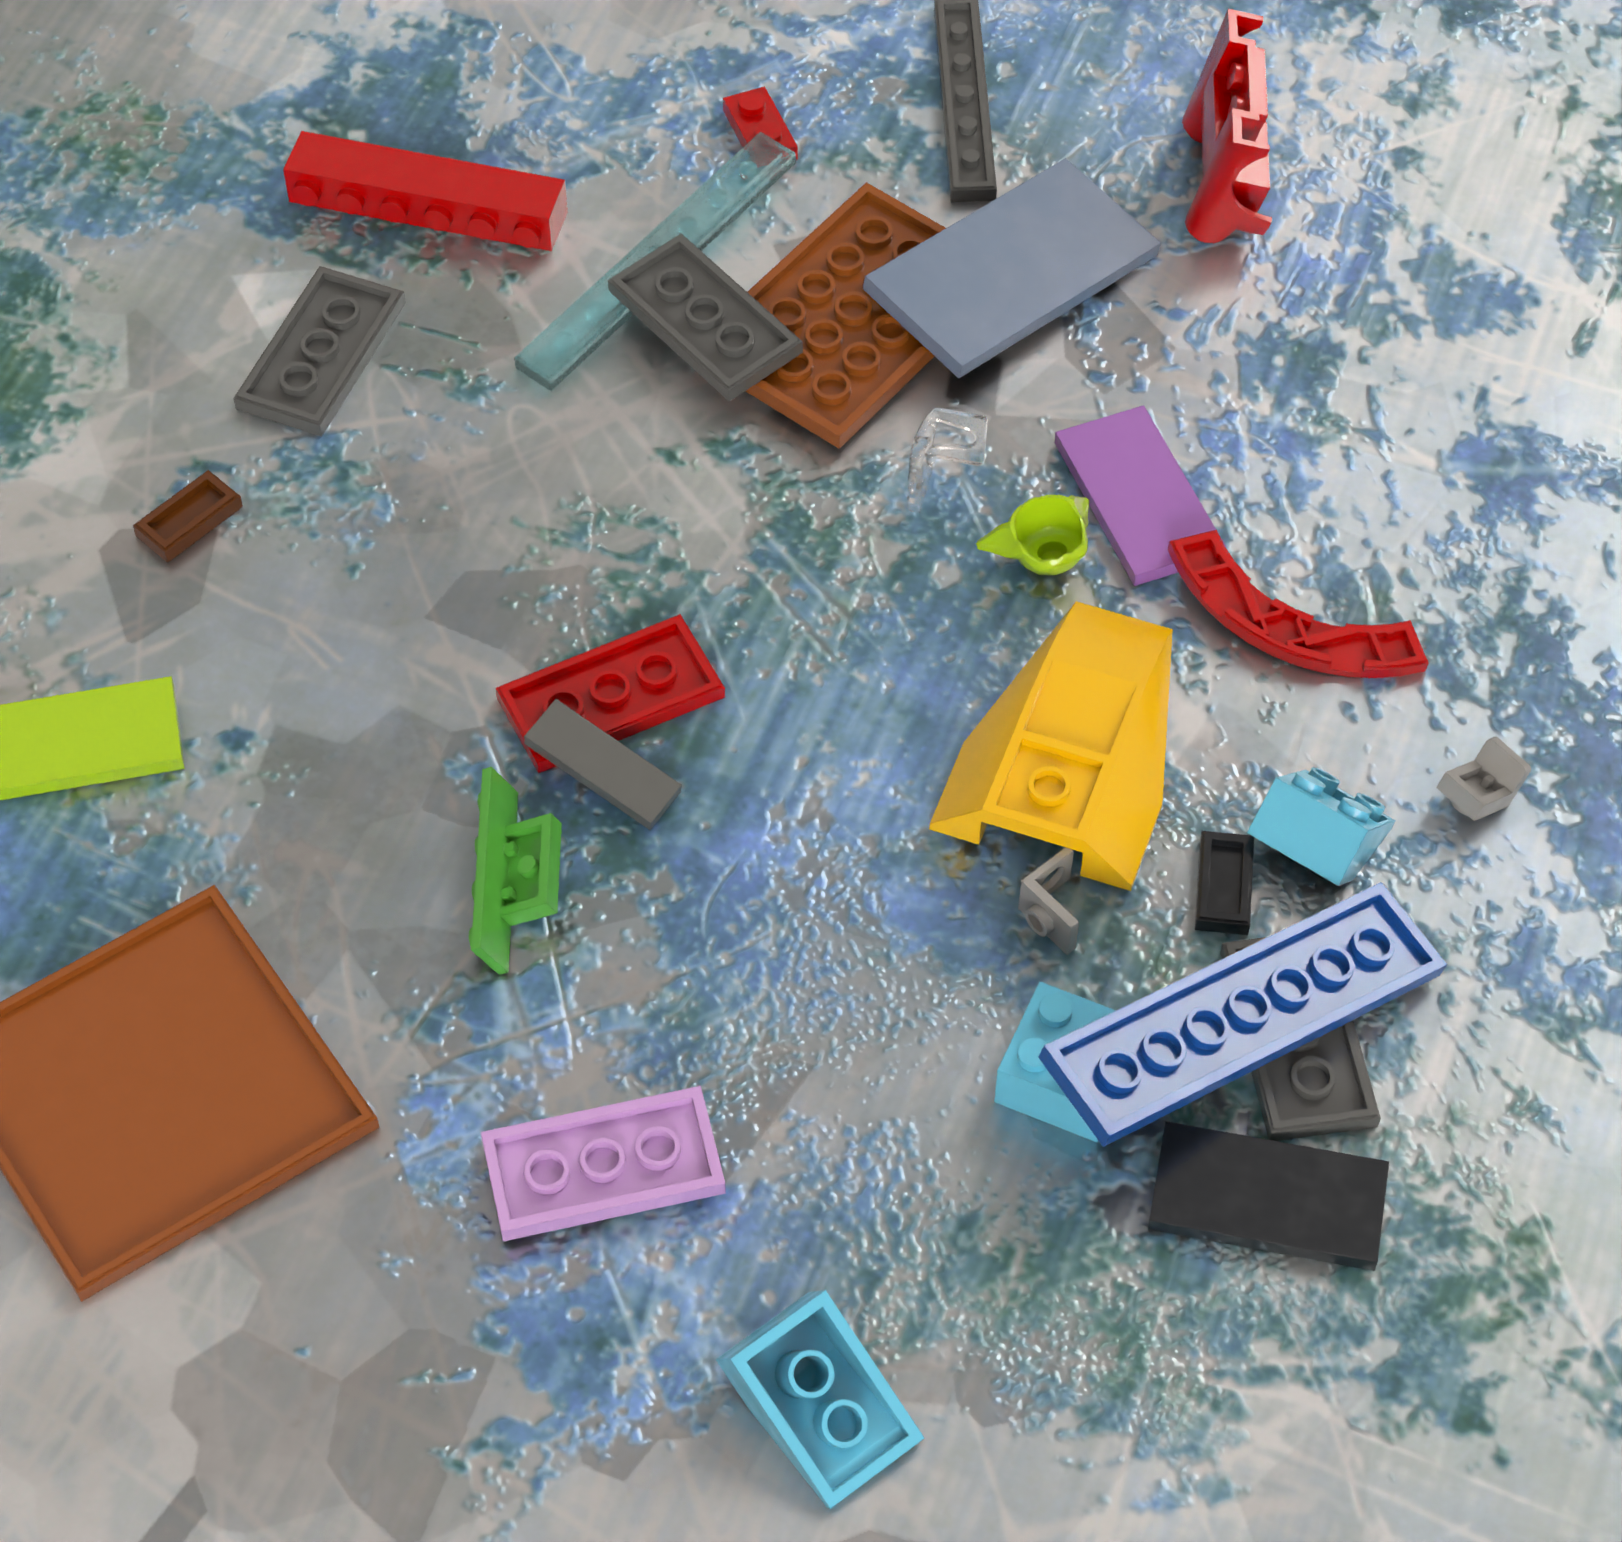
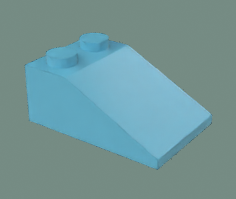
[716,1290,924,1509]

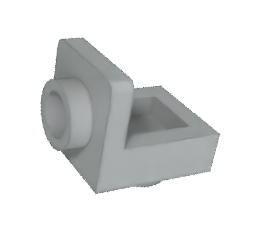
[1436,737,1531,821]

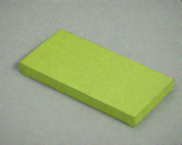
[0,676,185,800]

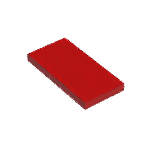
[495,614,725,774]

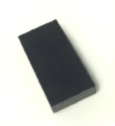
[1194,831,1254,935]

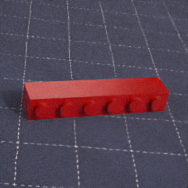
[283,131,568,251]

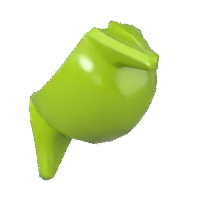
[976,494,1090,575]

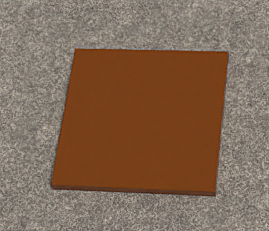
[0,885,379,1302]

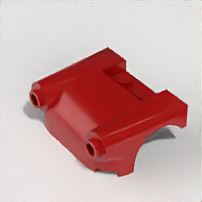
[1182,8,1272,243]

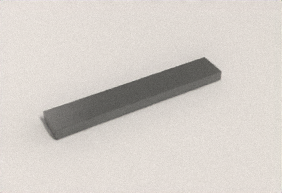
[934,0,997,202]

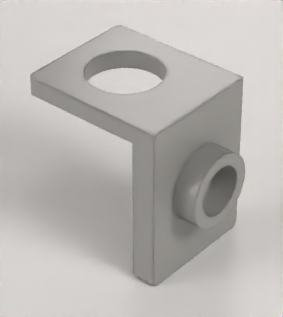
[1018,847,1079,955]

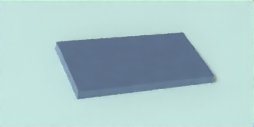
[862,158,1161,378]

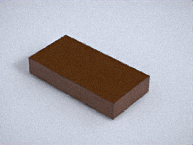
[133,470,243,563]

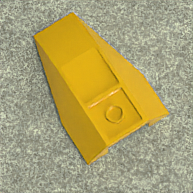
[929,601,1173,891]

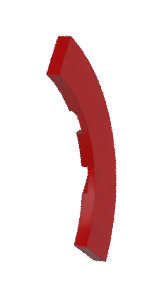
[1167,529,1429,678]

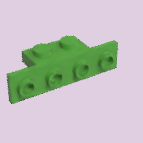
[469,767,562,975]

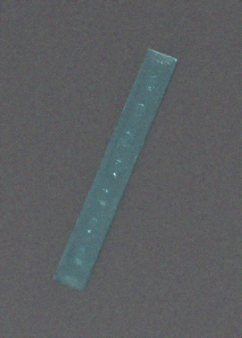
[514,132,796,391]

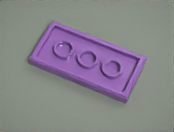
[1054,405,1226,586]

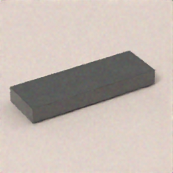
[524,699,682,830]

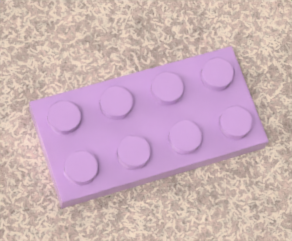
[481,1086,726,1241]

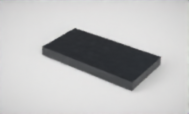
[1148,1121,1389,1271]

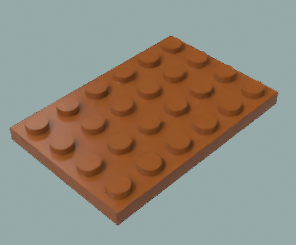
[746,182,946,449]

